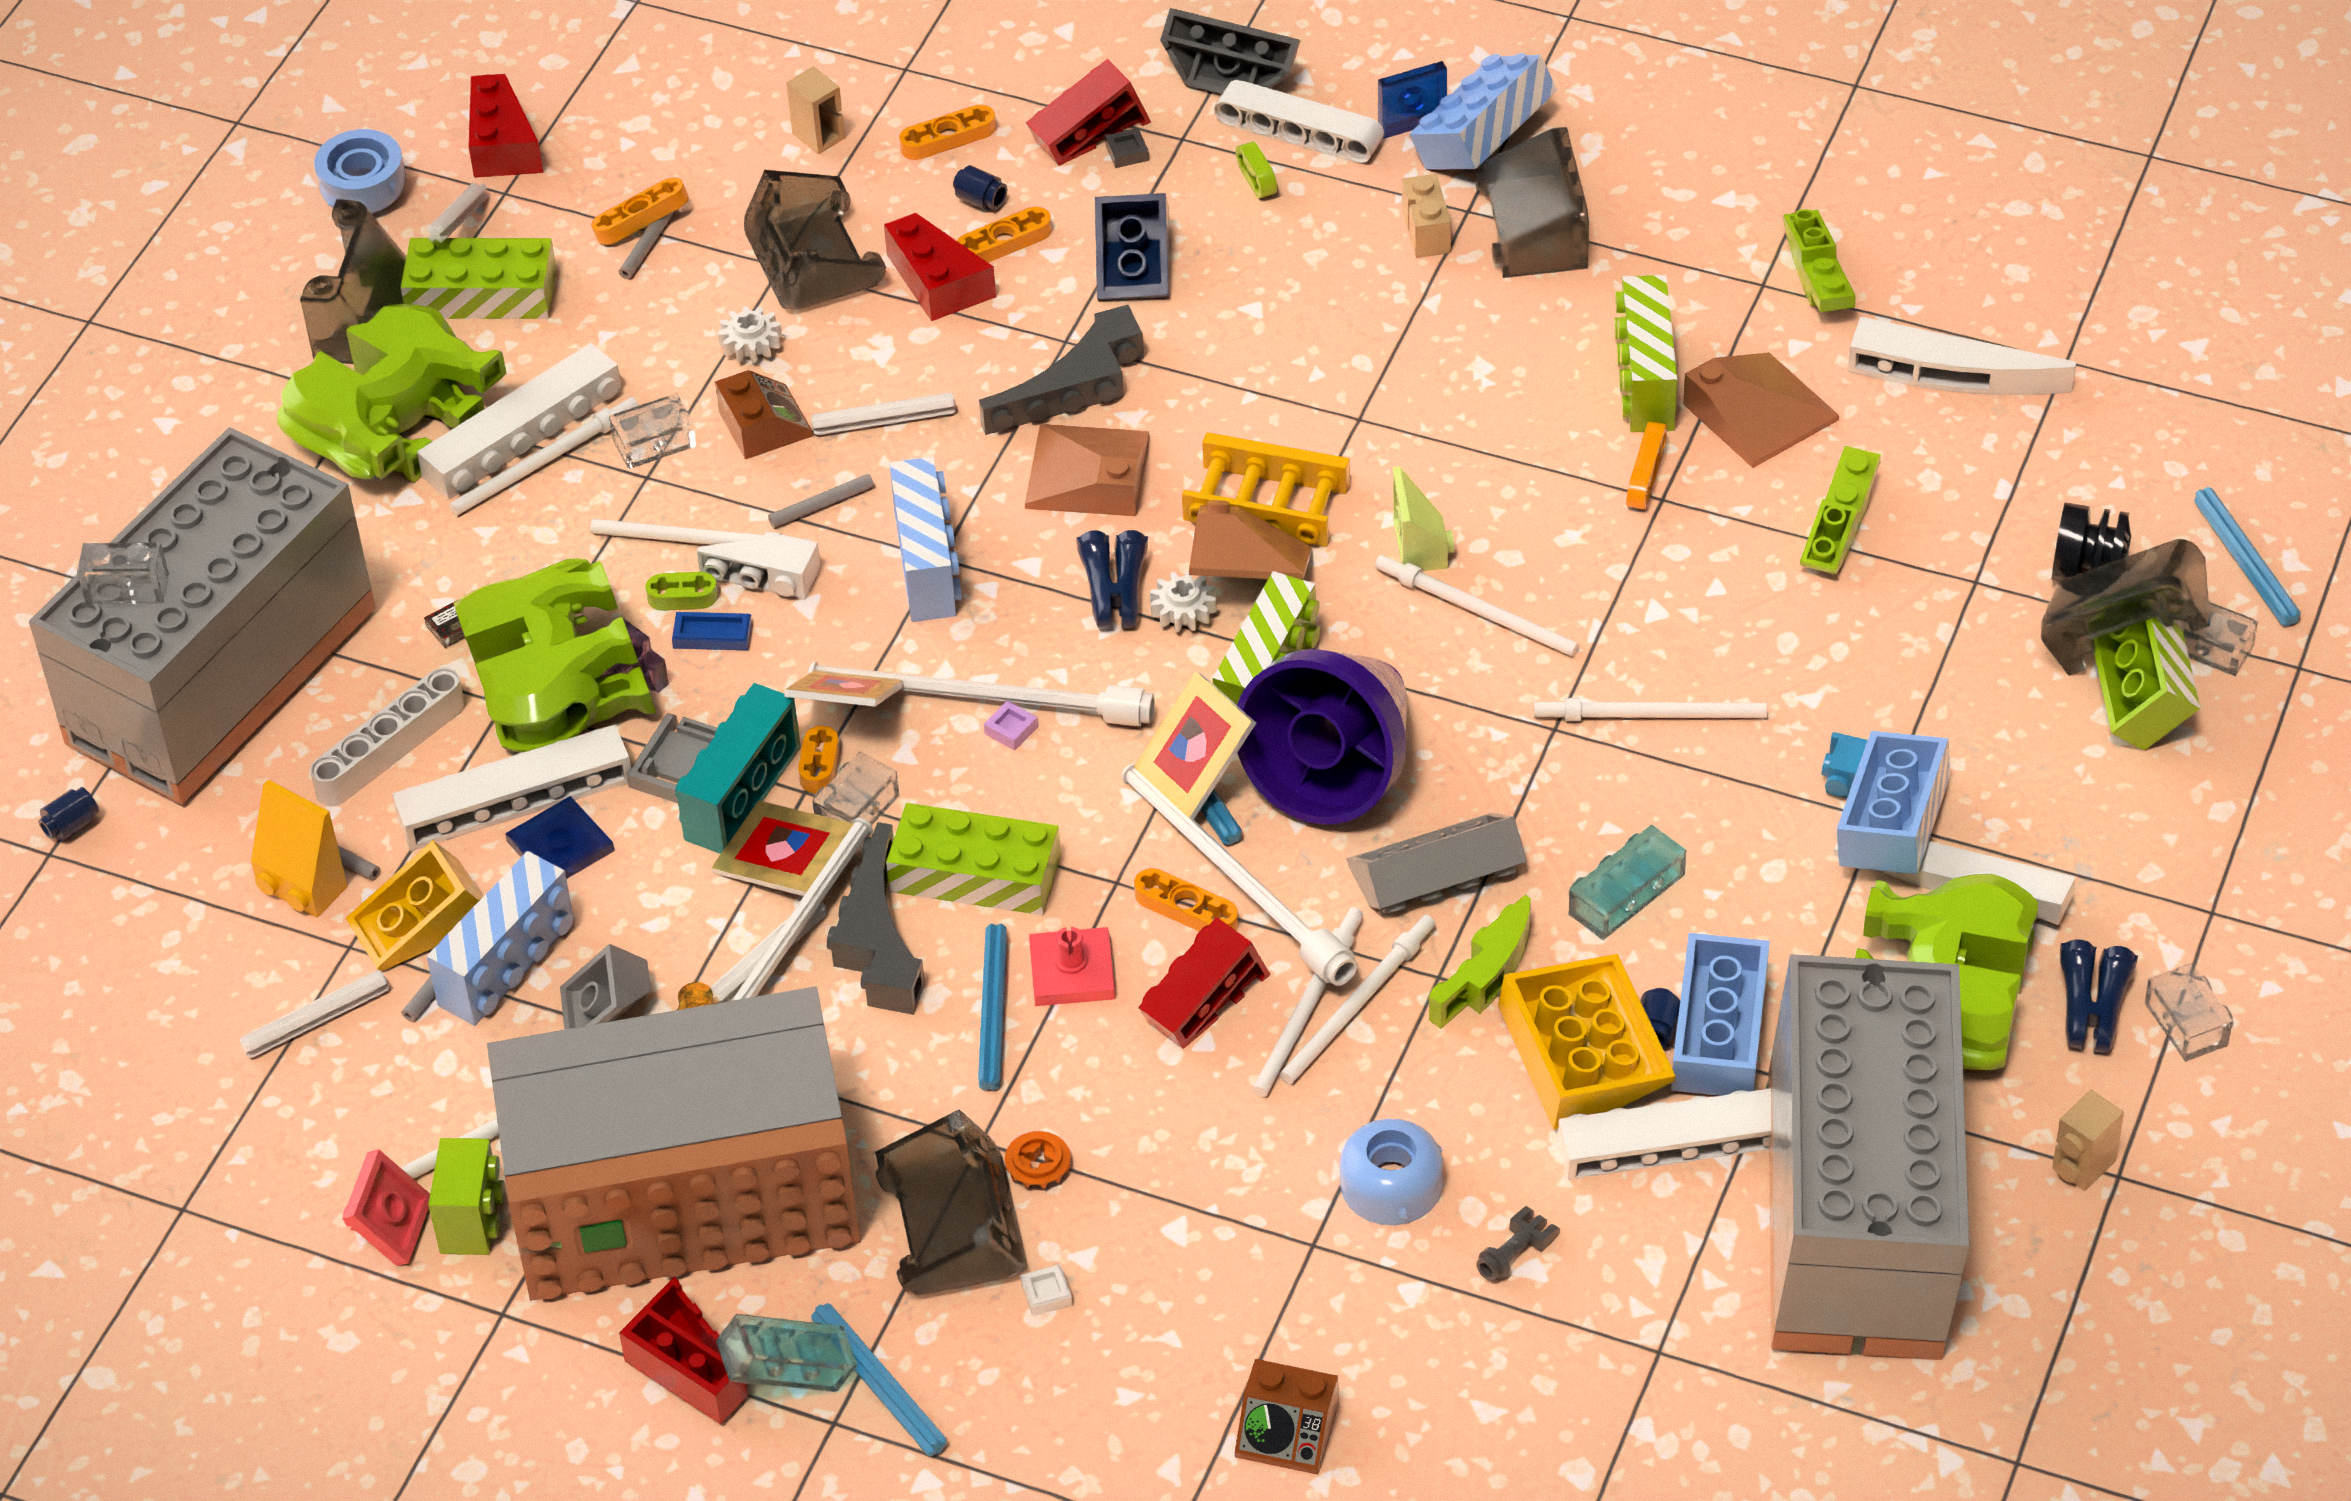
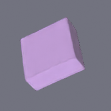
[984,700,1038,751]

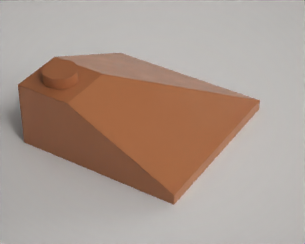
[1683,352,1839,468]
[1025,424,1149,516]
[1189,500,1312,580]

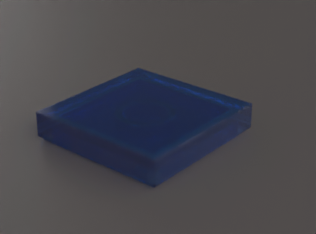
[1378,61,1447,139]
[505,796,615,879]

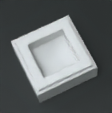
[1020,1264,1073,1316]

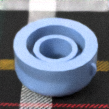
[314,129,406,215]
[1339,1118,1443,1225]

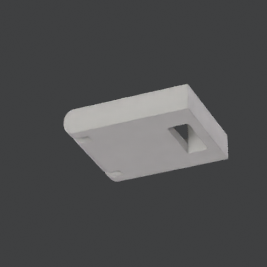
[627,713,717,803]

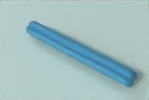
[2194,487,2301,627]
[978,923,1007,1091]
[811,1303,947,1456]

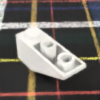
[697,535,821,600]

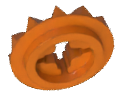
[1005,1131,1071,1189]

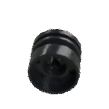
[2051,502,2132,590]

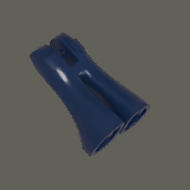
[1076,530,1149,628]
[2060,939,2138,1053]

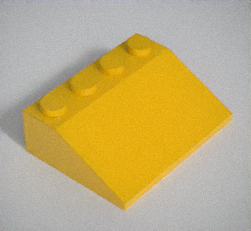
[1498,953,1676,1129]

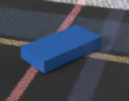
[672,612,752,651]

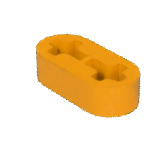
[798,725,840,794]

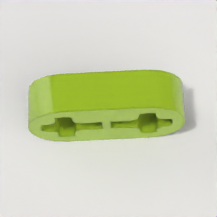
[1235,141,1278,199]
[645,571,718,611]

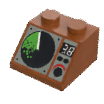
[715,370,813,459]
[1234,1359,1339,1475]

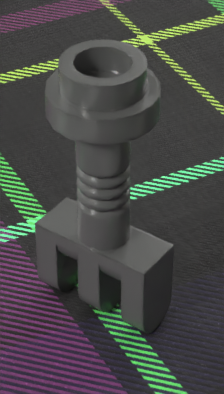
[1476,1206,1560,1281]

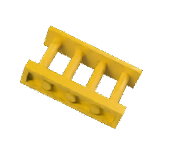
[1182,432,1350,547]

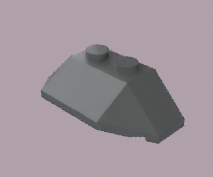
[1160,8,1301,95]

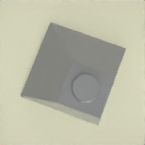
[560,944,651,1029]

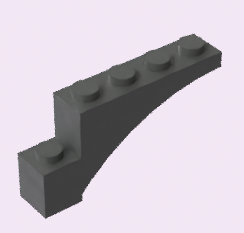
[979,304,1144,435]
[827,822,925,1015]

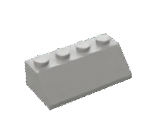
[1346,812,1527,913]

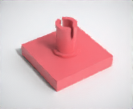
[1029,927,1115,1006]
[342,1149,430,1266]

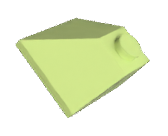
[1393,467,1454,571]

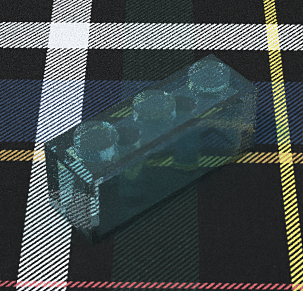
[1568,824,1687,941]
[716,1314,858,1392]

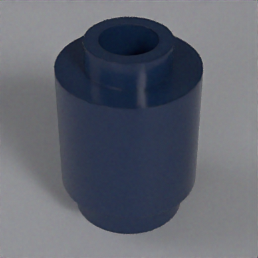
[953,165,1008,210]
[38,787,99,841]
[1640,988,1680,1048]

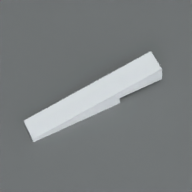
[1833,841,2076,925]

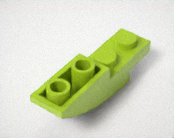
[1783,209,1856,312]
[1800,445,1881,574]
[1429,894,1531,1029]

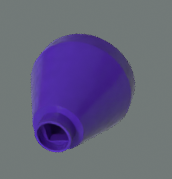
[1237,649,1407,824]

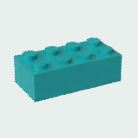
[675,683,801,854]

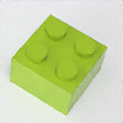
[428,1138,505,1255]

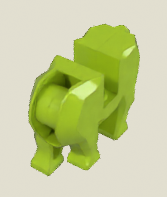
[276,304,507,483]
[453,558,656,752]
[1855,874,2038,1071]

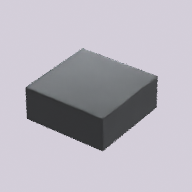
[1105,128,1149,168]

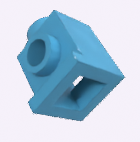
[1821,732,1868,798]

